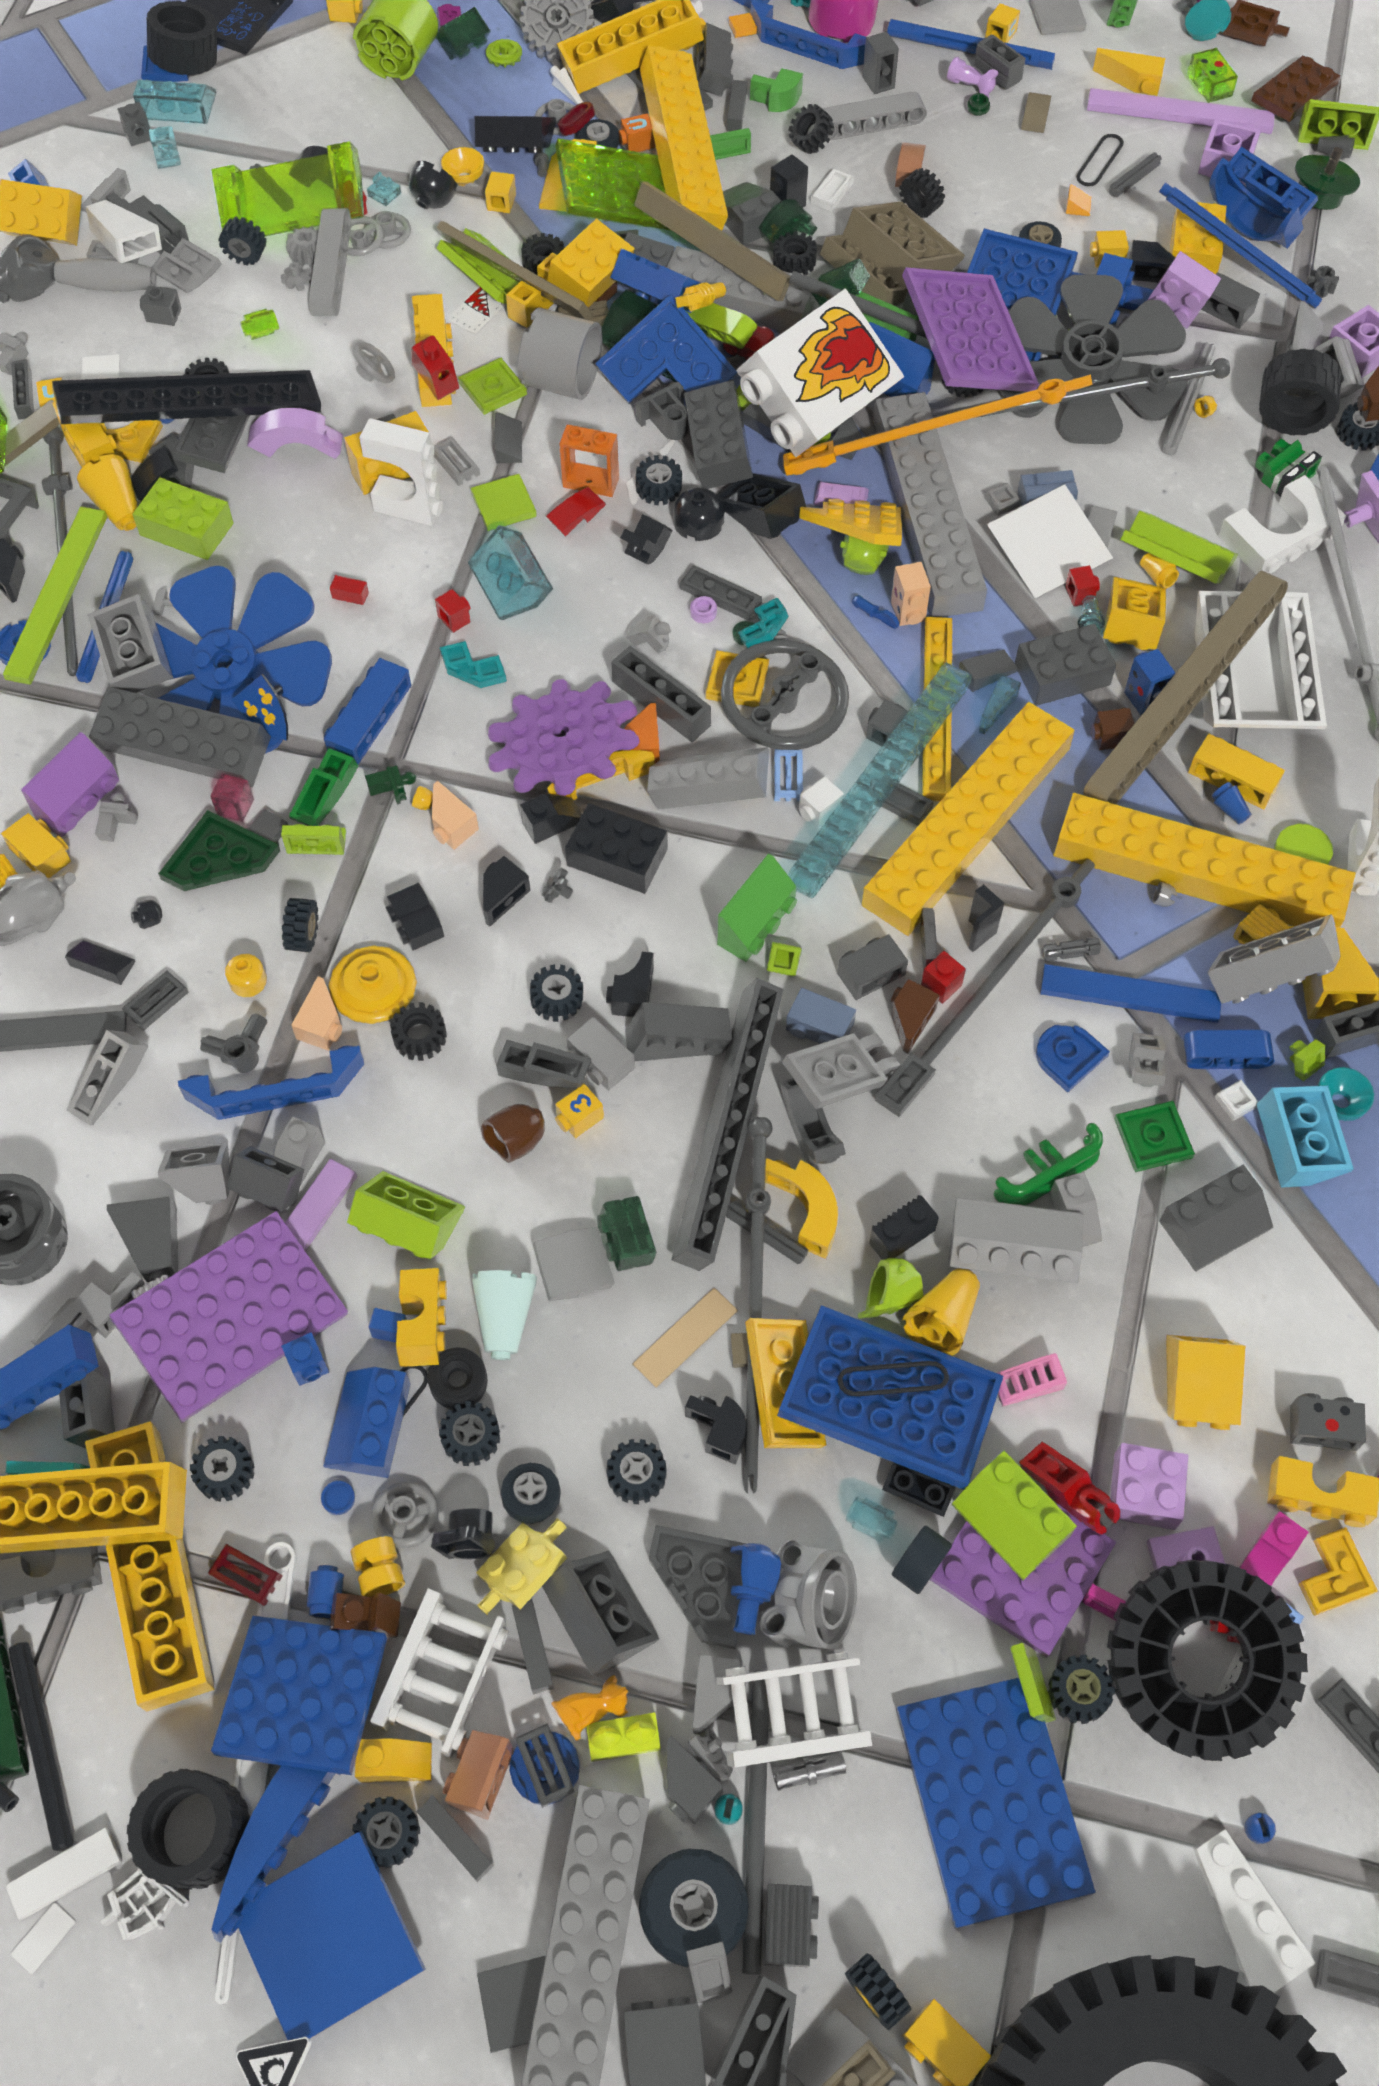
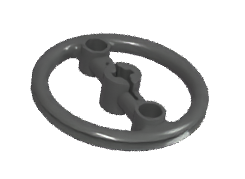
[721,640,849,750]

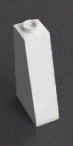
[86,200,162,263]

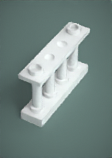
[370,1588,509,1758]
[716,1651,872,1767]

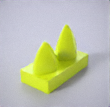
[587,1712,661,1762]

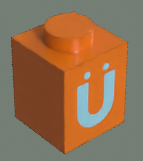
[618,113,655,154]

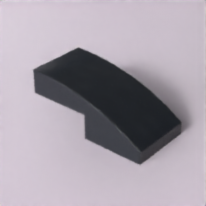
[131,446,178,502]

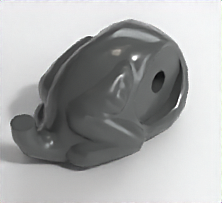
[0,234,58,303]

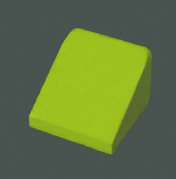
[767,942,802,977]

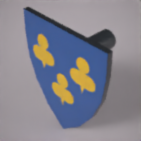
[231,674,288,741]

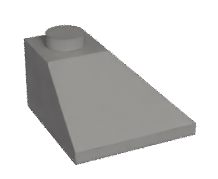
[158,1142,230,1205]

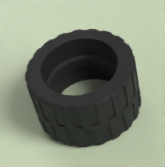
[146,1,217,75]
[1259,349,1342,436]
[126,1769,251,1890]

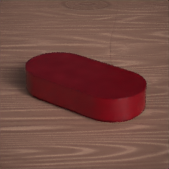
[558,102,595,136]

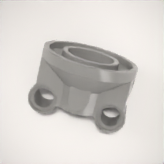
[760,1540,857,1650]

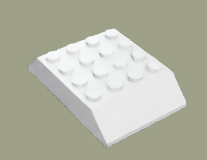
[1195,591,1327,729]

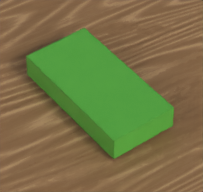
[710,128,751,160]

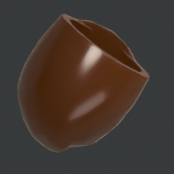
[481,1104,545,1163]

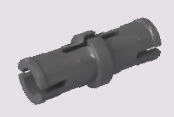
[772,1751,847,1791]

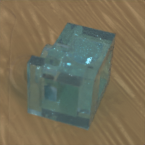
[149,126,181,169]

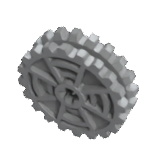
[520,0,595,62]

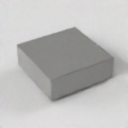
[984,483,1021,515]

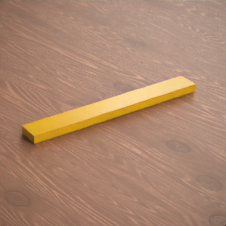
[922,617,952,802]

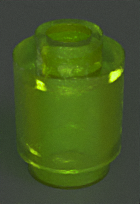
[240,309,279,340]

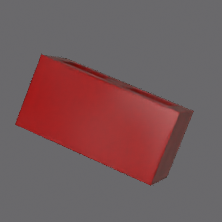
[330,575,369,605]

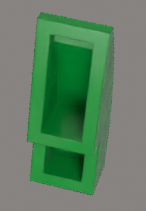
[288,748,359,826]

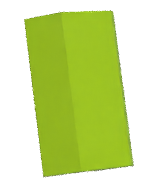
[437,228,519,304]
[1120,510,1238,584]

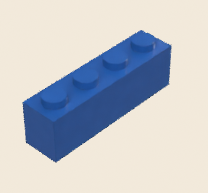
[324,658,411,765]
[0,1325,99,1430]

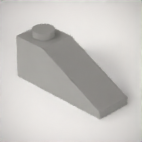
[66,1030,149,1125]

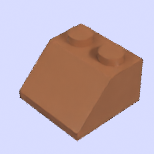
[443,1730,514,1820]

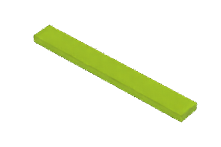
[3,506,107,685]

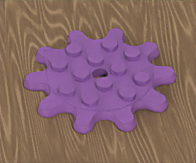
[488,679,640,796]

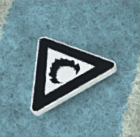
[236,2037,311,2086]

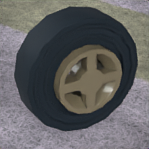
[1019,221,1062,248]

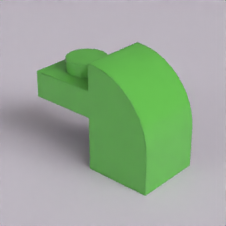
[750,68,803,112]

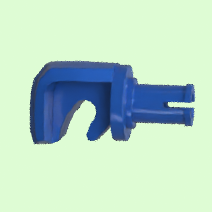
[730,1543,781,1635]

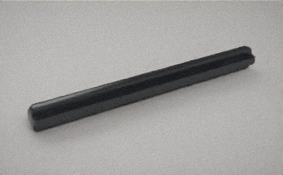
[9,1642,74,1851]

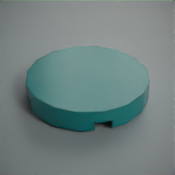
[1185,0,1232,41]

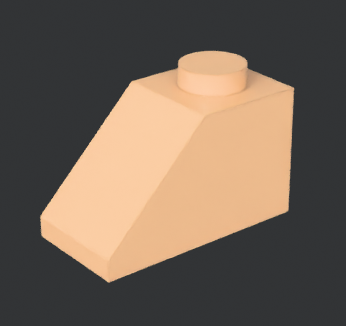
[432,781,479,850]
[291,976,342,1051]

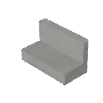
[81,168,131,213]

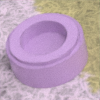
[690,596,717,623]

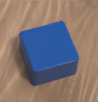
[368,1308,407,1343]

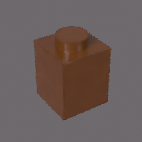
[1090,708,1135,751]

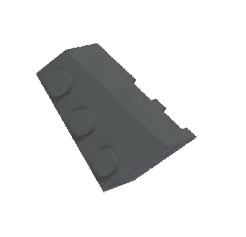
[625,1002,732,1061]

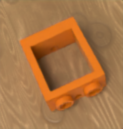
[559,424,619,497]

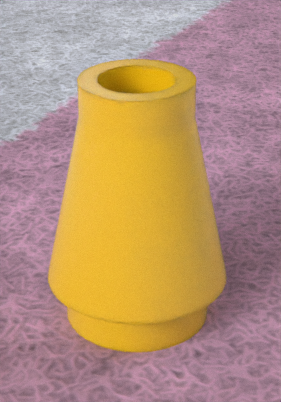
[1140,553,1179,588]

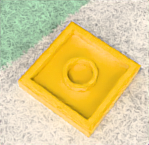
[706,650,770,707]

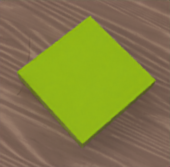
[458,357,527,415]
[471,474,537,531]
[1010,1643,1056,1723]

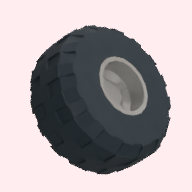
[639,1848,749,1967]

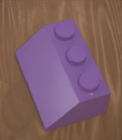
[21,732,119,838]

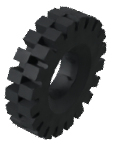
[1107,1560,1308,1761]

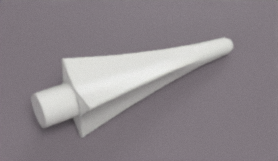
[550,66,583,105]

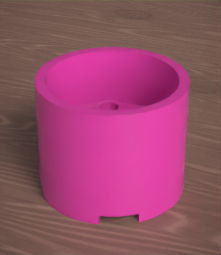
[808,0,879,43]

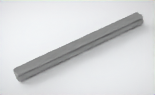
[1163,342,1215,455]

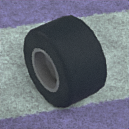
[892,1526,952,1594]

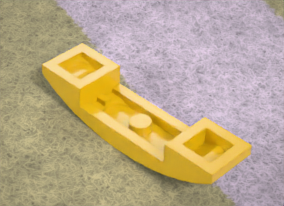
[547,750,654,800]

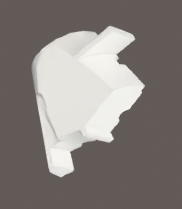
[101,1868,189,1941]

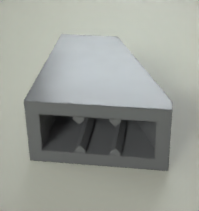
[107,1197,178,1282]

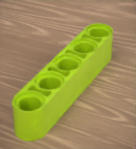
[686,303,757,349]

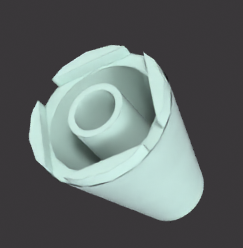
[472,1270,537,1360]

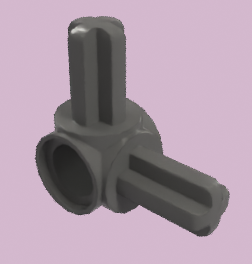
[200,1013,267,1073]

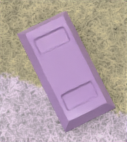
[814,482,869,506]

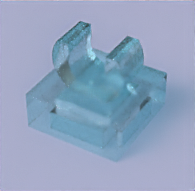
[367,172,401,206]

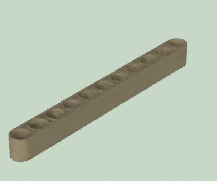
[1083,571,1288,804]

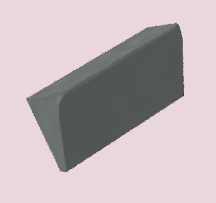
[495,413,522,463]

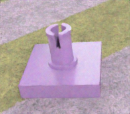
[1343,470,1379,543]
[1147,1526,1225,1570]

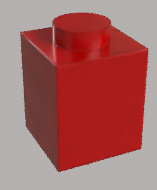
[921,951,966,1004]

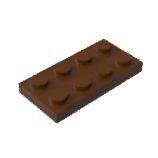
[1251,55,1341,122]

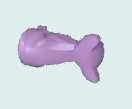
[947,57,999,98]

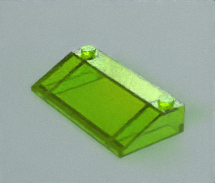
[211,141,364,236]

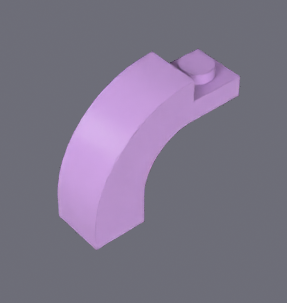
[247,408,343,459]

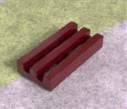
[208,1544,283,1606]

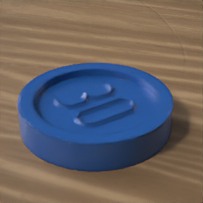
[321,1481,355,1515]

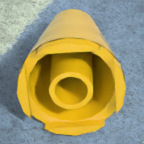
[77,454,138,531]
[902,1268,980,1356]

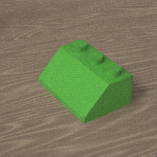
[717,853,797,962]

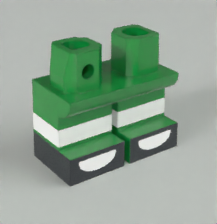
[1255,438,1322,497]

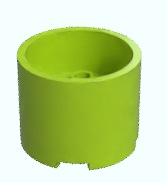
[353,0,438,81]

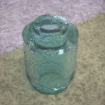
[846,1496,898,1543]

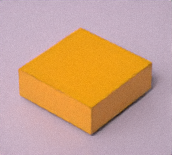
[729,13,757,38]

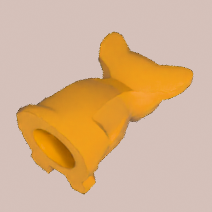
[551,1675,628,1741]

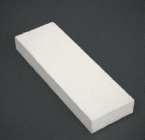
[5,1828,122,1921]

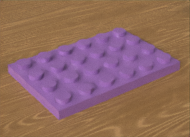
[902,267,1039,392]
[109,1211,348,1423]

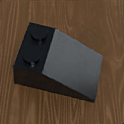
[716,473,806,539]

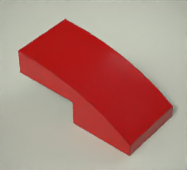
[546,487,606,537]

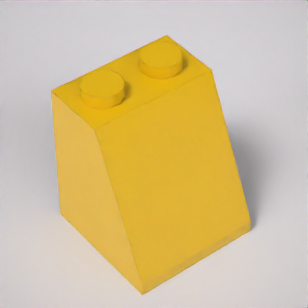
[1302,928,1379,1019]
[1166,1335,1246,1430]

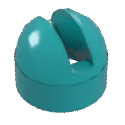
[714,1794,743,1825]

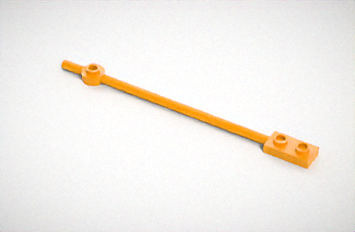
[783,374,1093,476]

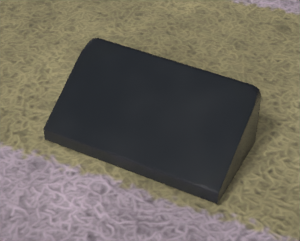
[65,940,136,985]

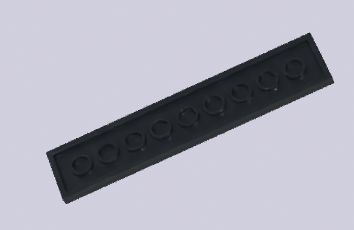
[52,370,321,424]

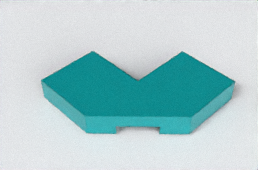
[738,598,789,649]
[440,641,507,688]

